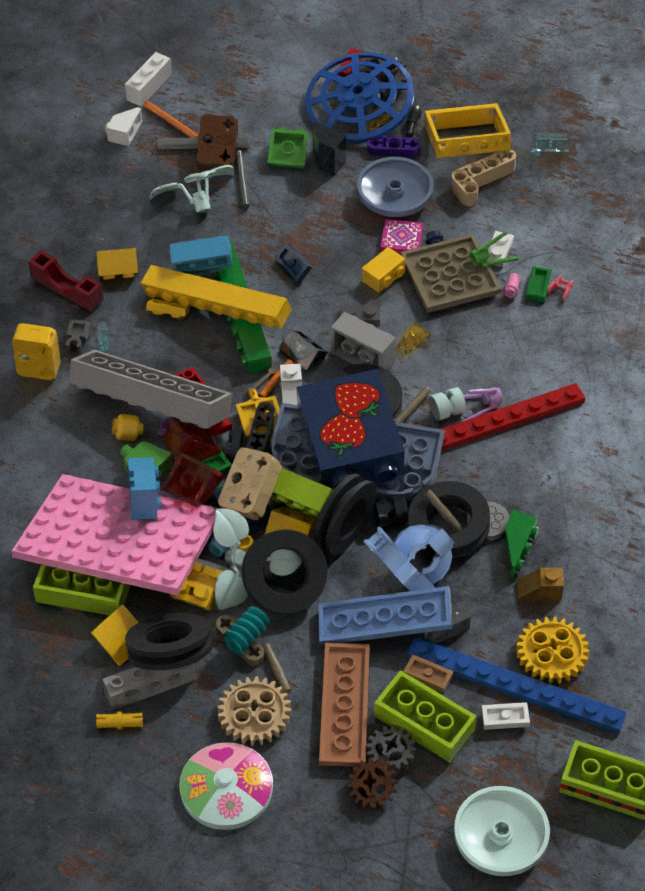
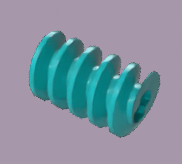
[223,607,270,656]

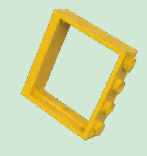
[425,103,511,158]

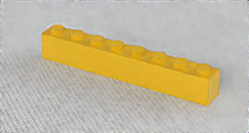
[141,265,292,329]

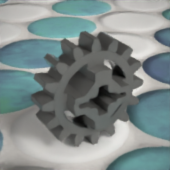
[366,725,416,774]

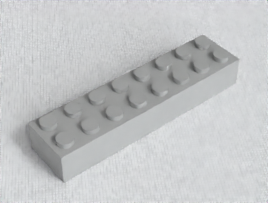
[69,350,232,429]

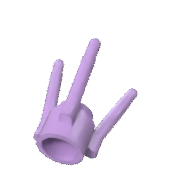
[463,387,503,421]

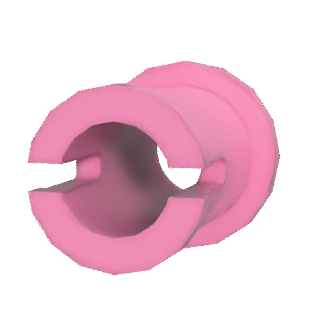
[503,273,521,298]

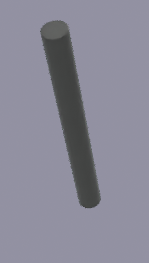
[236,150,249,209]

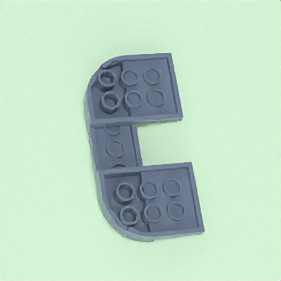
[271,403,445,502]

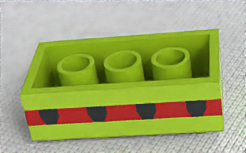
[559,740,645,820]

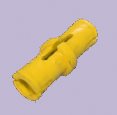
[96,711,143,730]

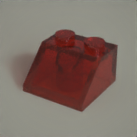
[162,417,222,465]
[161,452,224,508]

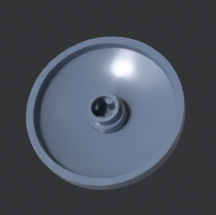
[357,157,433,217]

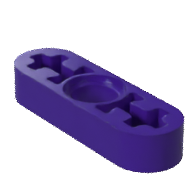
[367,137,421,157]

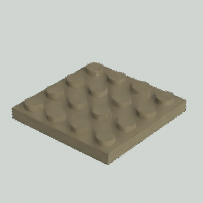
[400,234,501,313]

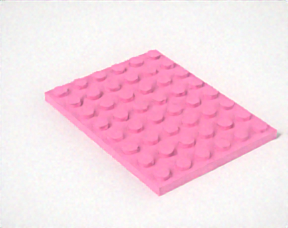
[12,474,219,595]

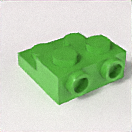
[267,127,309,169]

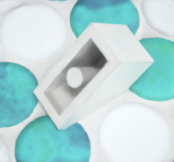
[105,107,142,146]

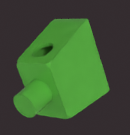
[120,441,173,481]

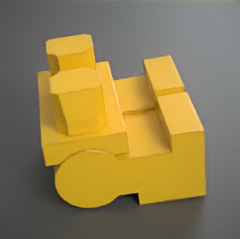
[170,562,223,611]

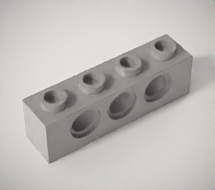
[103,663,197,711]

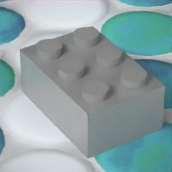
[331,312,396,371]

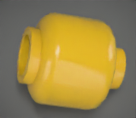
[112,414,143,442]

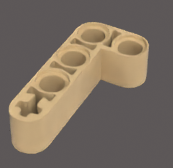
[451,150,516,207]

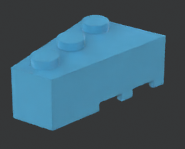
[170,235,233,277]
[128,457,161,520]

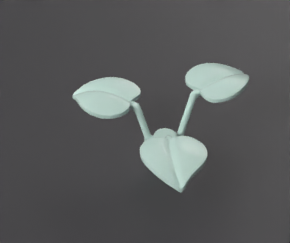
[150,165,234,213]
[213,509,302,610]

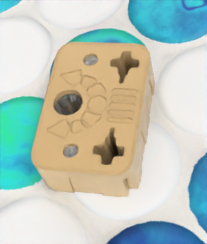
[218,447,282,520]

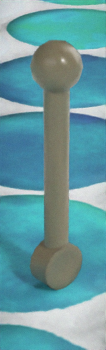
[246,367,276,395]

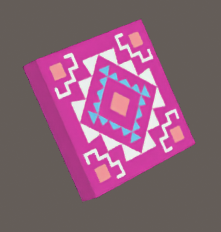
[380,219,423,254]

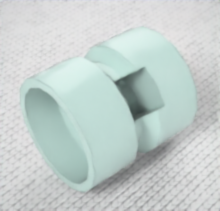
[429,387,466,421]

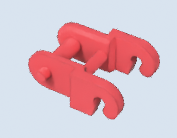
[547,275,574,301]

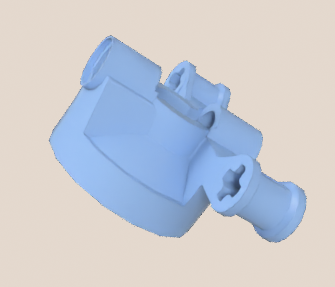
[363,524,455,606]

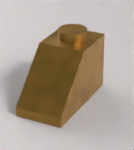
[517,568,564,601]

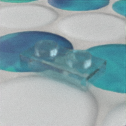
[532,132,571,152]

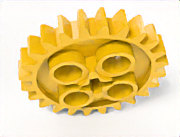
[516,617,590,684]

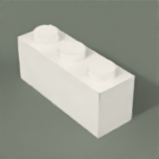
[125,52,172,107]

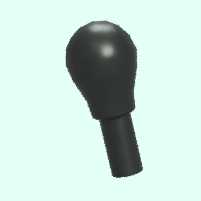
[406,105,422,137]

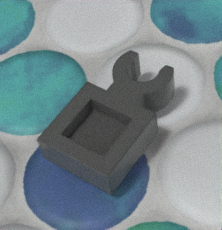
[66,319,91,352]

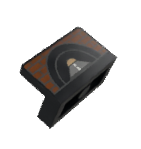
[279,329,328,370]

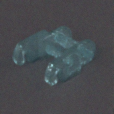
[98,322,110,353]

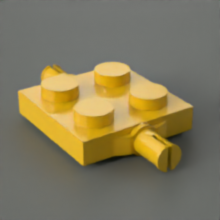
[236,388,280,447]

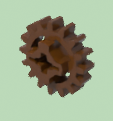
[347,758,399,810]

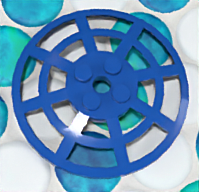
[305,52,414,143]

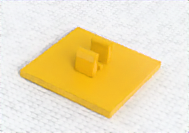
[91,604,139,667]

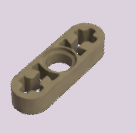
[216,615,264,666]

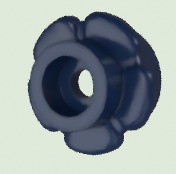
[425,230,444,245]

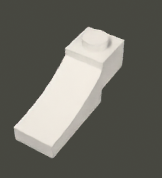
[280,364,302,405]

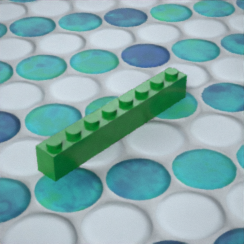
[212,241,272,374]

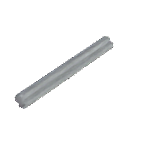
[157,137,250,149]

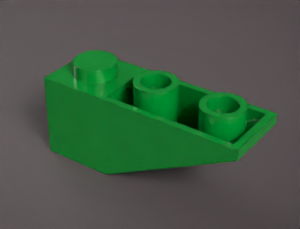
[504,510,539,579]

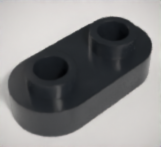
[226,426,243,463]

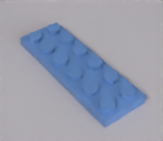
[319,586,453,646]

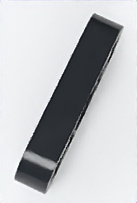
[247,402,276,453]

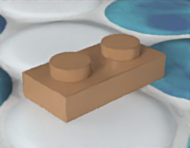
[403,655,454,693]

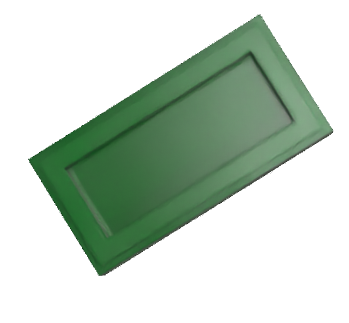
[525,266,552,303]

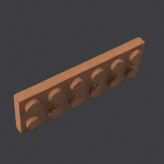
[319,643,370,767]

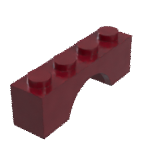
[28,250,104,312]

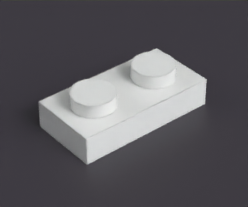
[487,231,514,268]
[481,702,530,730]

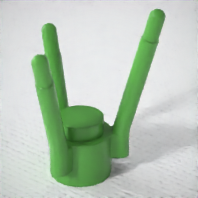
[469,231,519,268]

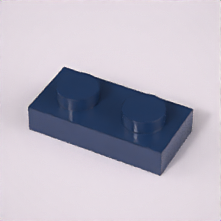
[275,242,312,282]

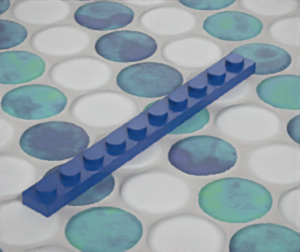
[407,637,627,734]

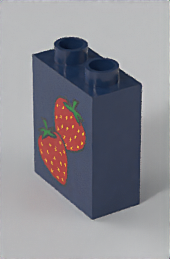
[296,369,405,490]

